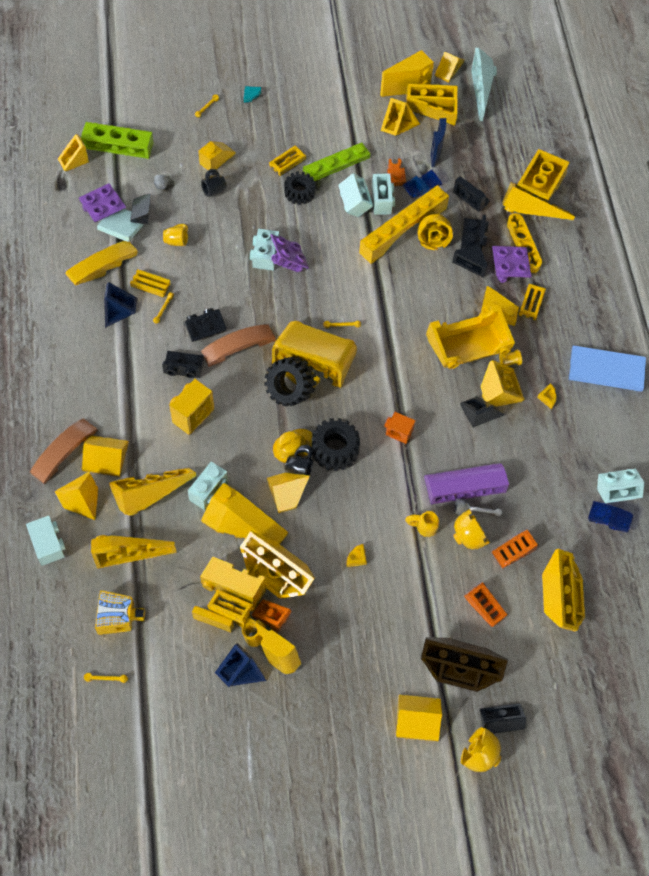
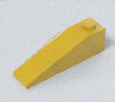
[502,182,575,220]
[109,468,196,515]
[201,483,288,544]
[91,535,177,569]

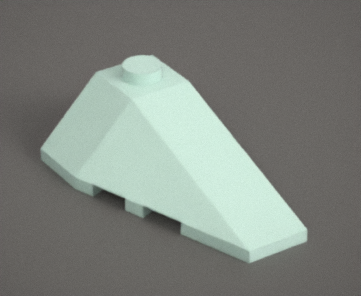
[471,48,497,121]

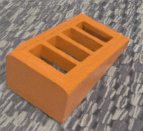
[492,530,538,569]
[464,582,508,627]

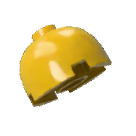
[417,214,453,250]
[453,509,490,550]
[460,727,501,772]

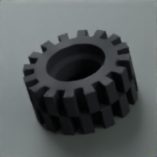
[284,171,315,205]

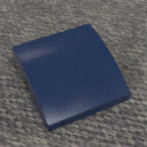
[430,118,446,167]

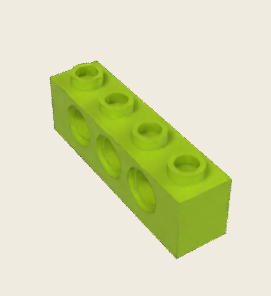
[80,122,154,159]

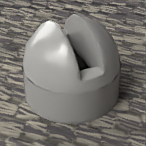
[154,175,168,190]

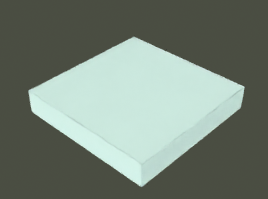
[97,209,144,242]

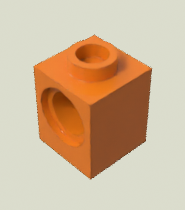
[384,412,416,444]

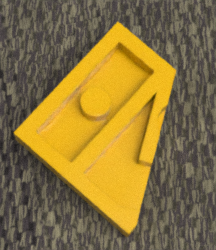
[481,286,519,326]

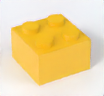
[169,379,214,435]

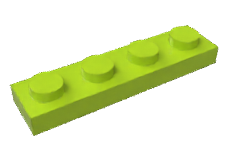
[303,142,370,181]

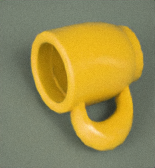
[163,224,188,246]
[405,511,439,537]

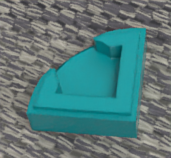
[243,86,261,103]

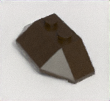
[421,637,508,692]

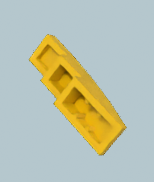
[65,241,138,286]

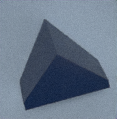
[104,282,138,328]
[215,643,267,687]

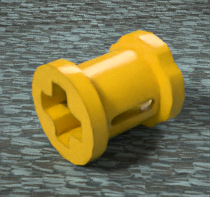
[499,349,522,366]

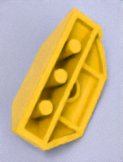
[240,531,315,599]
[542,549,585,632]

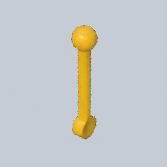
[195,94,219,118]
[153,292,174,324]
[323,320,361,329]
[84,673,128,683]

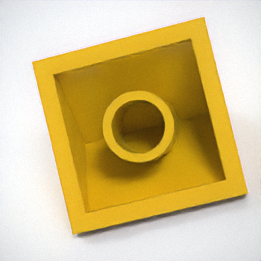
[82,435,129,477]
[396,695,442,741]

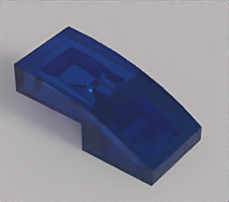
[403,169,442,198]
[588,501,634,533]

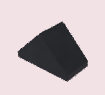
[452,245,488,278]

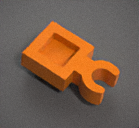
[387,158,406,186]

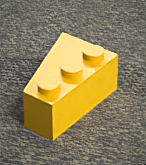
[406,84,457,126]
[200,557,266,611]

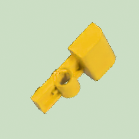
[230,609,301,674]

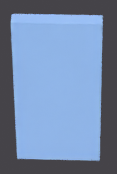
[569,345,646,392]

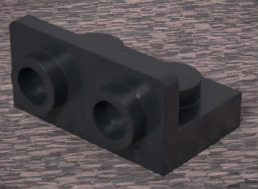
[453,176,490,212]
[460,214,489,249]
[183,308,227,342]
[162,351,204,378]

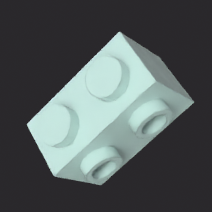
[339,173,373,217]
[372,173,395,215]
[249,229,279,271]
[188,462,228,510]
[597,468,644,504]
[26,516,66,566]

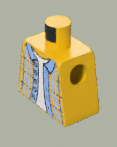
[95,590,145,635]

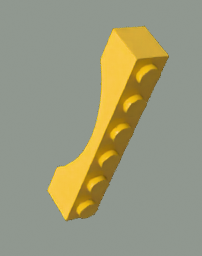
[359,185,449,264]

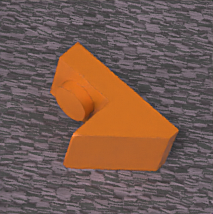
[251,599,292,634]

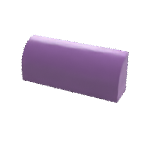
[424,463,509,505]

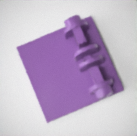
[78,183,126,222]
[270,234,309,272]
[492,246,531,283]

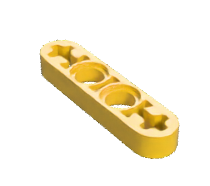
[507,213,542,273]

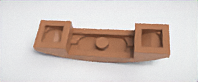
[201,325,276,367]
[30,418,98,484]

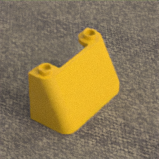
[426,304,515,369]
[272,321,357,388]

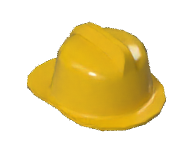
[273,429,313,463]

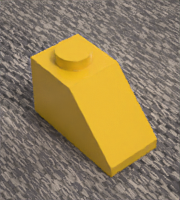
[198,141,236,170]

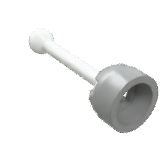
[454,498,502,516]

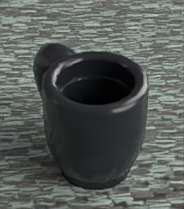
[201,169,226,197]
[285,445,313,476]

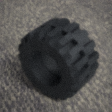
[264,356,317,407]
[311,418,360,471]

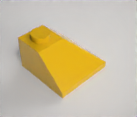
[481,360,525,407]

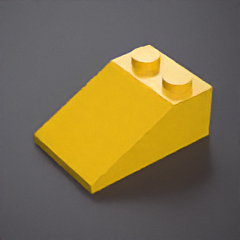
[380,50,434,97]
[517,149,570,200]

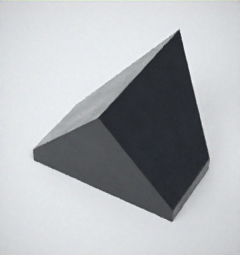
[460,396,506,428]

